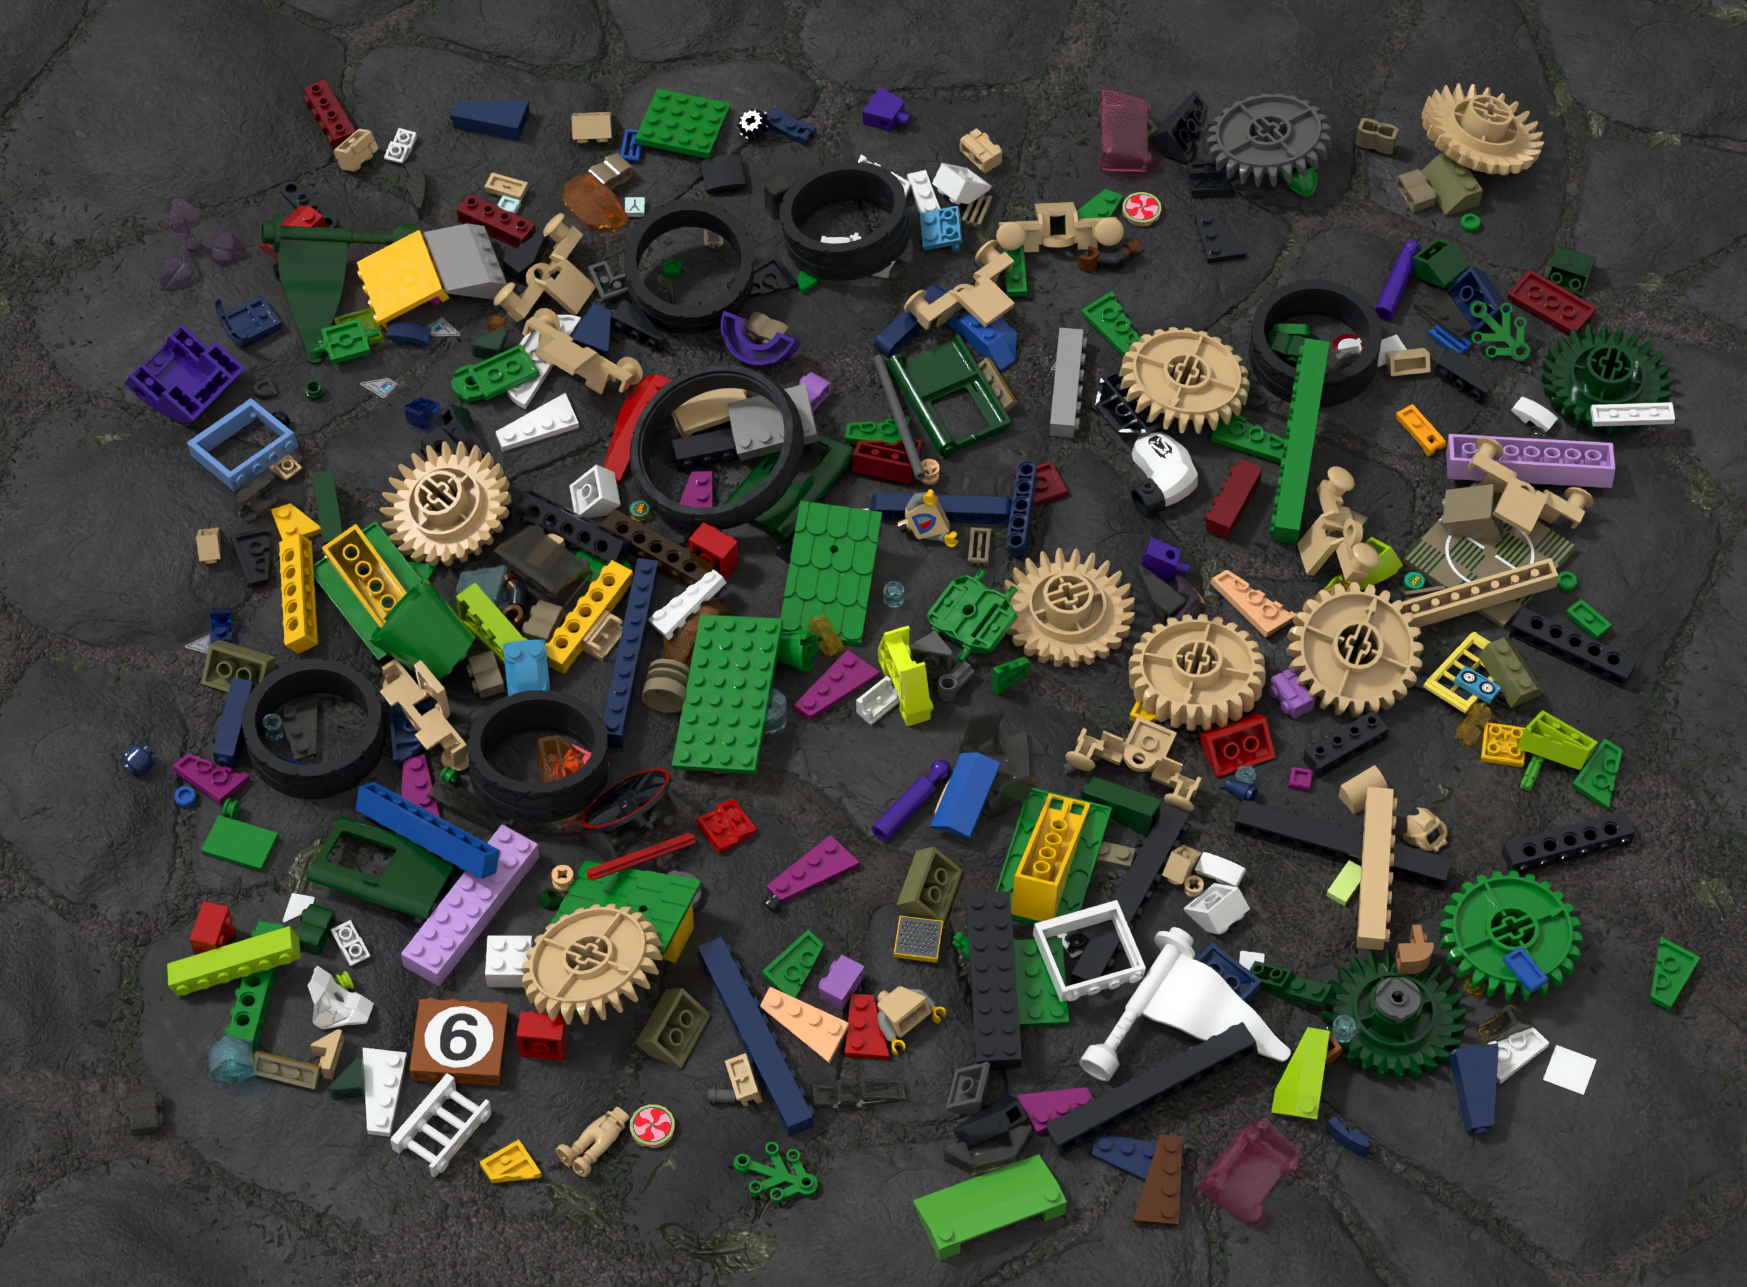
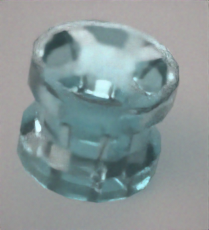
[883,581,904,608]
[1332,1015,1356,1043]

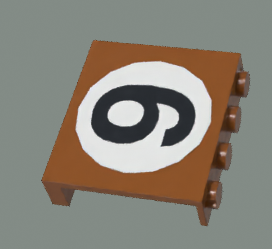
[409,998,510,1086]

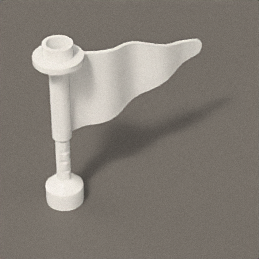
[1079,927,1291,1082]

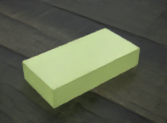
[1326,860,1361,906]

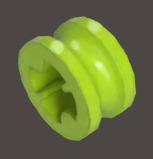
[335,971,354,990]

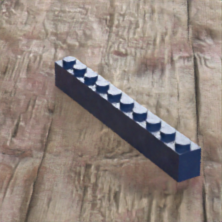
[603,558,659,749]
[697,937,815,1137]

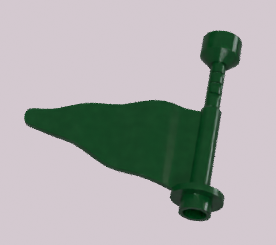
[261,213,418,364]

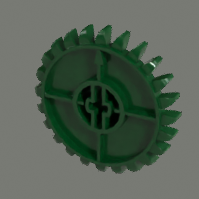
[1541,323,1673,435]
[1321,947,1467,1081]

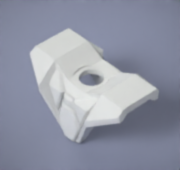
[308,966,374,1029]

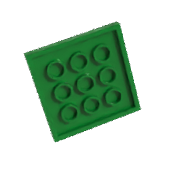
[635,88,731,159]
[1013,938,1069,1027]

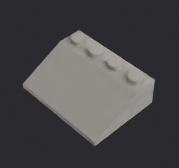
[423,224,507,300]
[727,384,820,461]

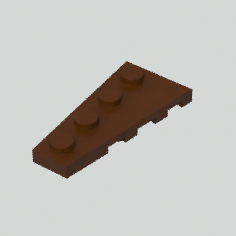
[1132,1134,1183,1227]

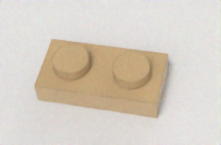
[484,173,528,201]

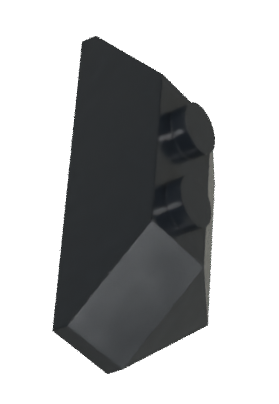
[1095,369,1163,435]

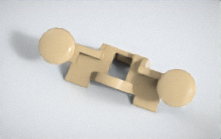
[996,202,1124,252]
[494,213,596,322]
[904,240,1015,330]
[522,308,643,395]
[1467,437,1594,535]
[1297,467,1380,584]
[380,659,469,771]
[1065,716,1202,813]

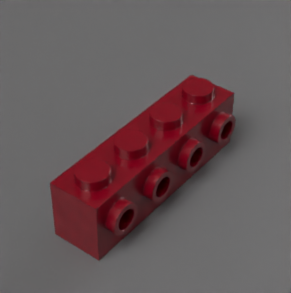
[303,79,356,149]
[456,194,536,248]
[1204,459,1263,539]

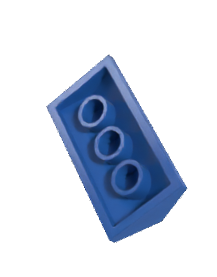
[930,753,1001,838]

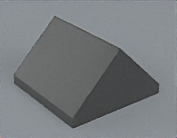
[910,631,952,676]
[946,1062,990,1116]

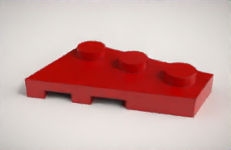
[845,993,889,1060]

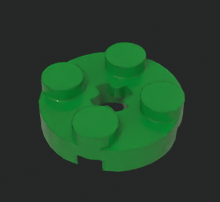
[451,365,484,404]

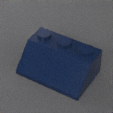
[1443,266,1512,335]

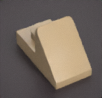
[310,1029,344,1080]

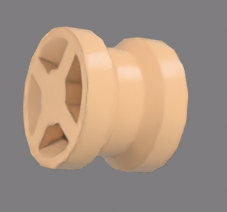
[920,459,939,485]
[552,865,574,892]

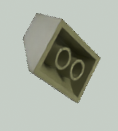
[1421,153,1483,217]
[1478,638,1545,708]
[201,640,277,692]
[897,847,963,924]
[636,988,711,1069]

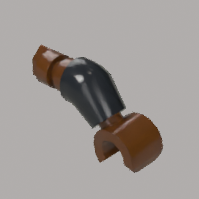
[1078,240,1143,272]
[495,571,529,631]

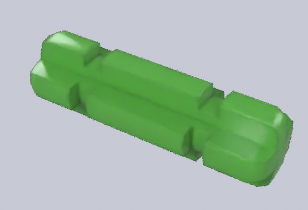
[1520,754,1544,791]

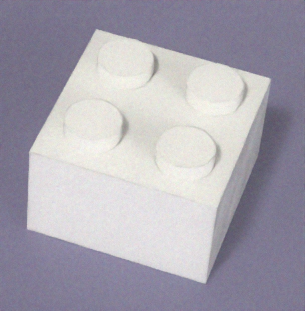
[485,936,533,987]

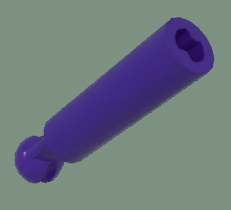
[1375,240,1421,321]
[871,760,951,842]

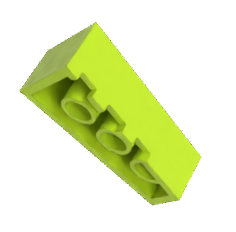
[456,583,528,664]

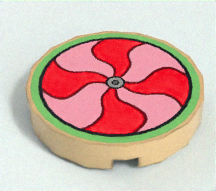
[1122,192,1161,227]
[630,1105,675,1148]

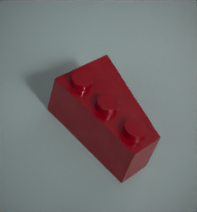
[852,440,923,485]

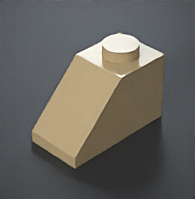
[196,528,221,564]
[1162,844,1202,885]

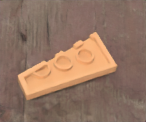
[1210,570,1296,638]
[760,987,849,1064]

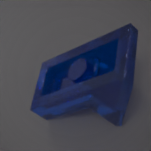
[404,397,439,429]
[209,608,233,643]

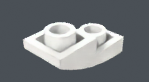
[384,128,418,164]
[1511,397,1558,433]
[1194,852,1246,887]
[331,920,370,967]

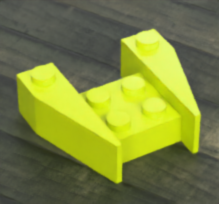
[878,626,933,726]

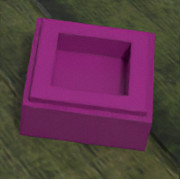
[1288,767,1313,792]

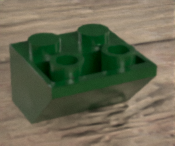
[1412,238,1470,288]
[1546,245,1597,296]

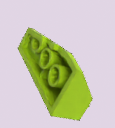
[1324,537,1403,594]
[1271,1027,1330,1120]

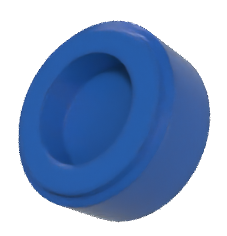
[174,786,197,808]

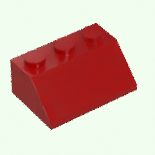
[259,206,328,261]
[1199,713,1276,777]

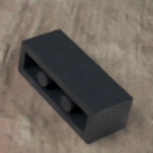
[672,428,737,471]

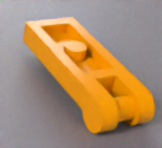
[1396,404,1446,456]

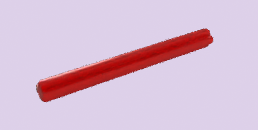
[586,833,695,881]

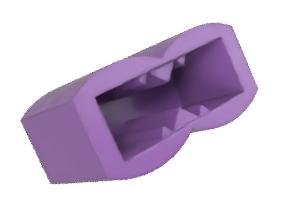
[798,372,831,413]

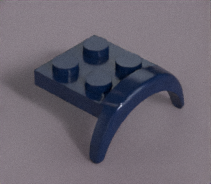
[214,296,282,346]

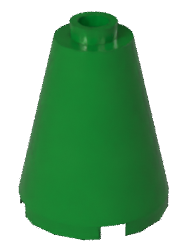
[777,630,818,672]

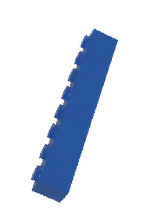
[356,782,500,879]

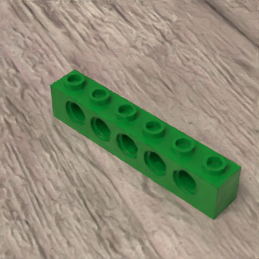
[225,921,285,1051]

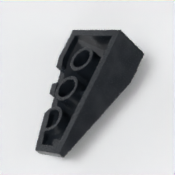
[1150,91,1206,163]

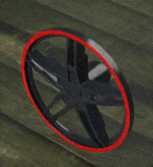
[582,769,672,832]

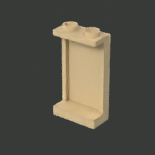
[671,388,747,438]

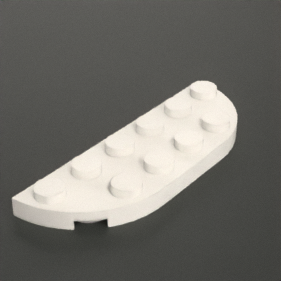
[506,315,581,409]

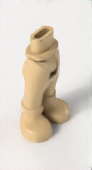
[556,1107,630,1177]

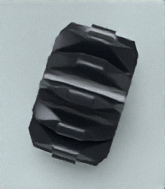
[737,108,771,141]

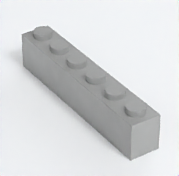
[1049,328,1087,438]

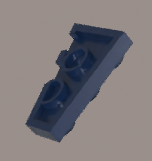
[1092,1135,1157,1181]

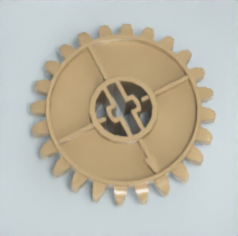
[1422,83,1544,175]
[1119,327,1250,434]
[380,441,511,566]
[1004,548,1135,668]
[522,903,663,1025]

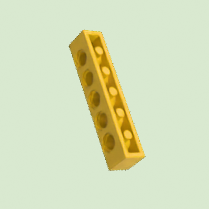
[279,533,318,654]
[546,560,633,674]

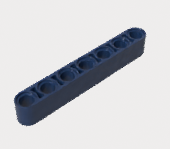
[871,493,1012,524]

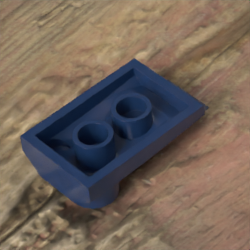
[1194,942,1263,1004]

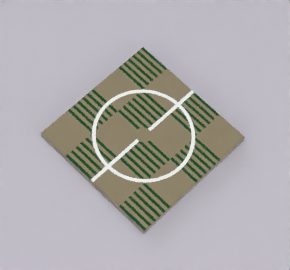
[1402,481,1577,629]

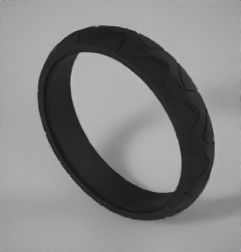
[630,365,804,530]

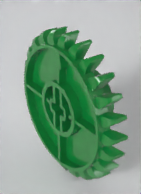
[1438,870,1583,1001]

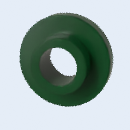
[304,380,324,400]

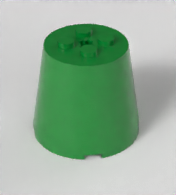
[369,578,475,681]

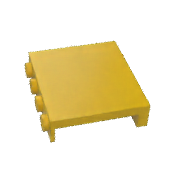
[357,230,449,331]

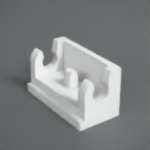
[856,676,900,725]

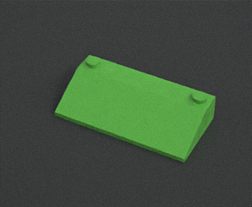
[913,1154,1067,1261]

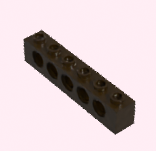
[601,509,716,588]

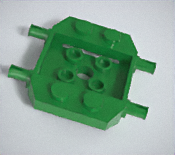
[926,568,1018,662]

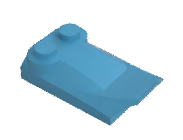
[503,640,550,696]

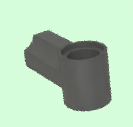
[938,662,975,702]

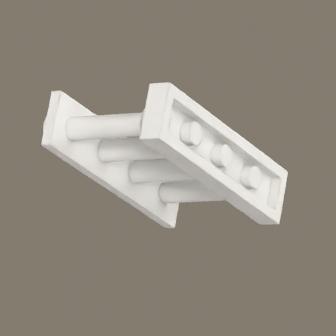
[390,1073,491,1178]

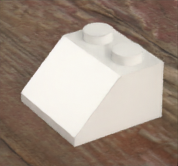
[932,163,992,205]
[570,465,620,518]
[1183,883,1250,934]

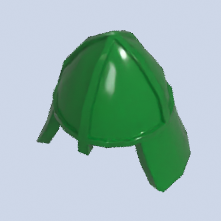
[1278,162,1317,197]

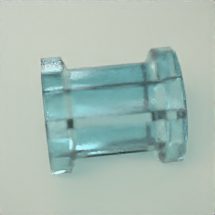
[263,714,284,741]

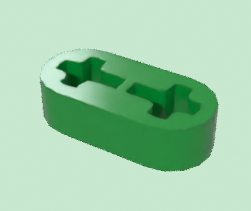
[1272,324,1310,337]

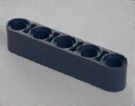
[874,284,947,357]
[1007,460,1038,558]

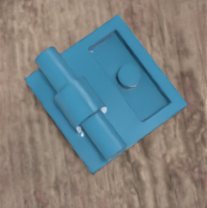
[920,206,963,252]

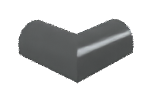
[588,261,629,302]

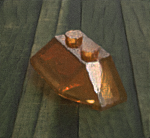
[561,172,629,231]
[662,599,733,665]
[537,735,584,823]

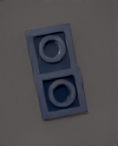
[385,322,431,347]
[1326,1116,1371,1157]

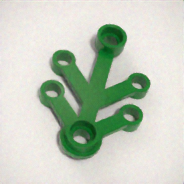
[1470,301,1530,361]
[734,1142,818,1204]

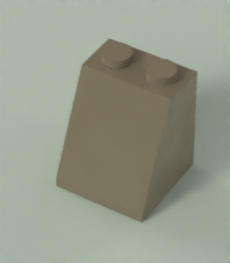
[1441,484,1504,542]

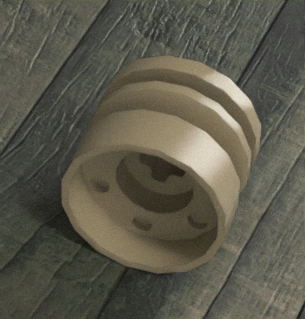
[642,659,690,713]

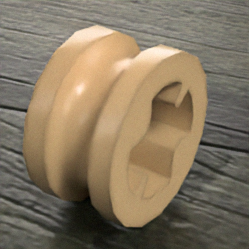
[1184,875,1204,898]

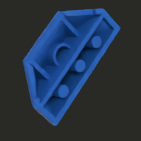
[948,311,1017,372]

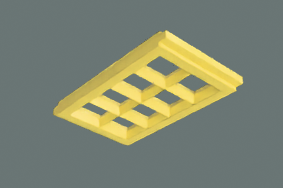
[1423,632,1495,713]

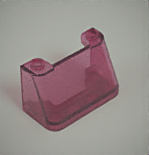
[1099,87,1151,172]
[1197,1117,1303,1223]

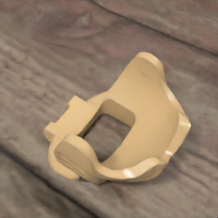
[1402,807,1447,853]

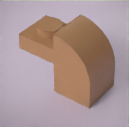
[1395,925,1434,975]

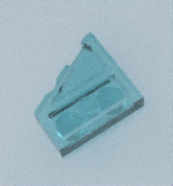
[455,565,507,605]

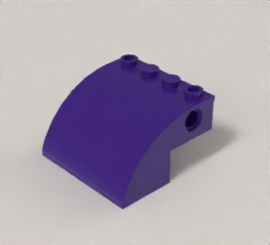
[124,324,245,423]

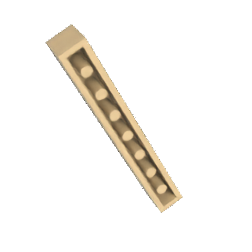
[1399,558,1558,628]
[1356,787,1397,950]

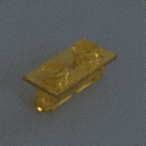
[807,613,845,658]
[1454,703,1492,746]

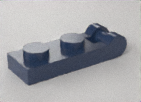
[766,107,817,145]

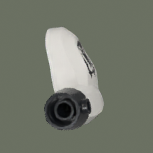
[1131,431,1198,515]

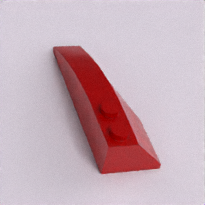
[603,374,672,484]

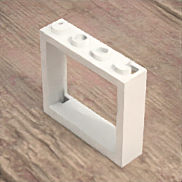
[1033,900,1146,1002]

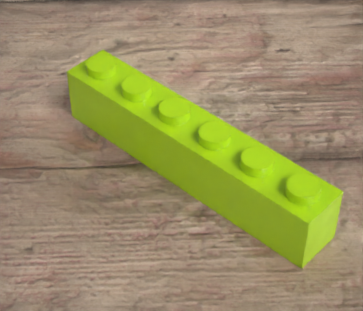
[167,926,300,996]

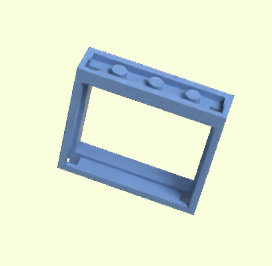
[187,398,298,492]

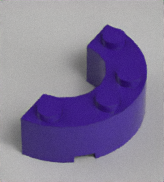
[721,311,801,367]

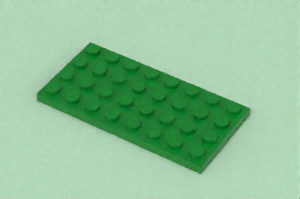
[672,615,783,774]

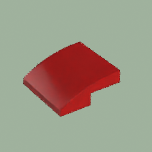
[695,799,757,854]

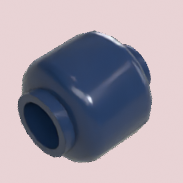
[122,744,154,776]

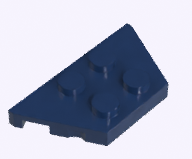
[388,703,432,765]

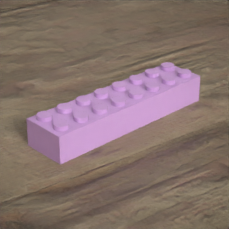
[1446,434,1615,488]
[401,825,539,987]

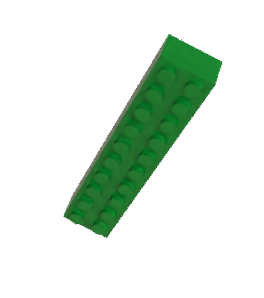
[1270,338,1330,545]

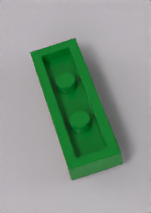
[1004,245,1027,297]

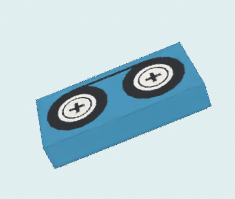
[1453,666,1501,704]

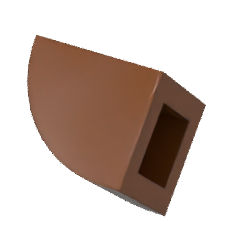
[1325,1030,1343,1066]

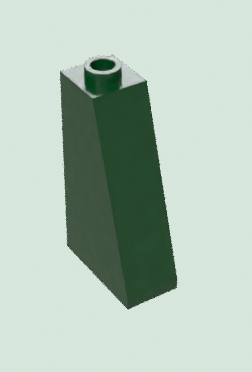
[312,470,343,546]
[1081,776,1162,838]

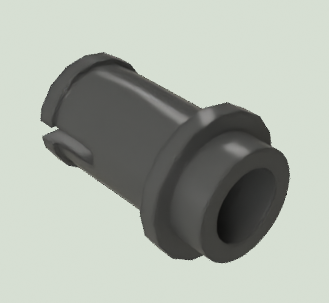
[708,1086,735,1104]

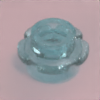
[1235,765,1257,783]

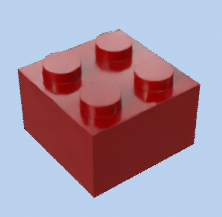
[689,522,738,580]
[190,902,236,955]
[517,1011,568,1061]

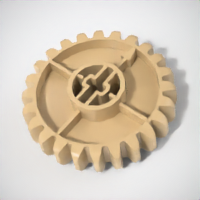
[1286,582,1424,718]
[1129,614,1266,731]

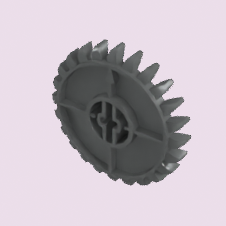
[1206,93,1332,187]

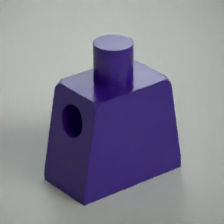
[863,87,911,131]
[1138,537,1190,581]

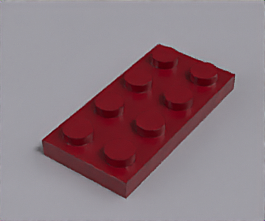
[1507,269,1597,335]

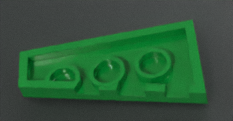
[1081,291,1140,357]
[1211,413,1285,463]

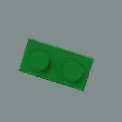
[1566,599,1612,641]

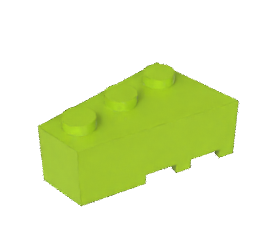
[1516,710,1598,770]

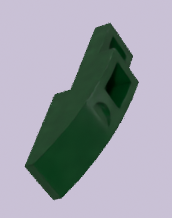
[1249,961,1335,1008]

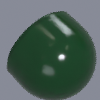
[539,888,563,910]

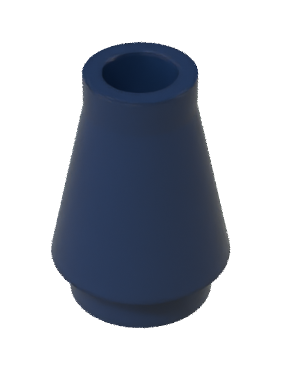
[1225,778,1258,801]

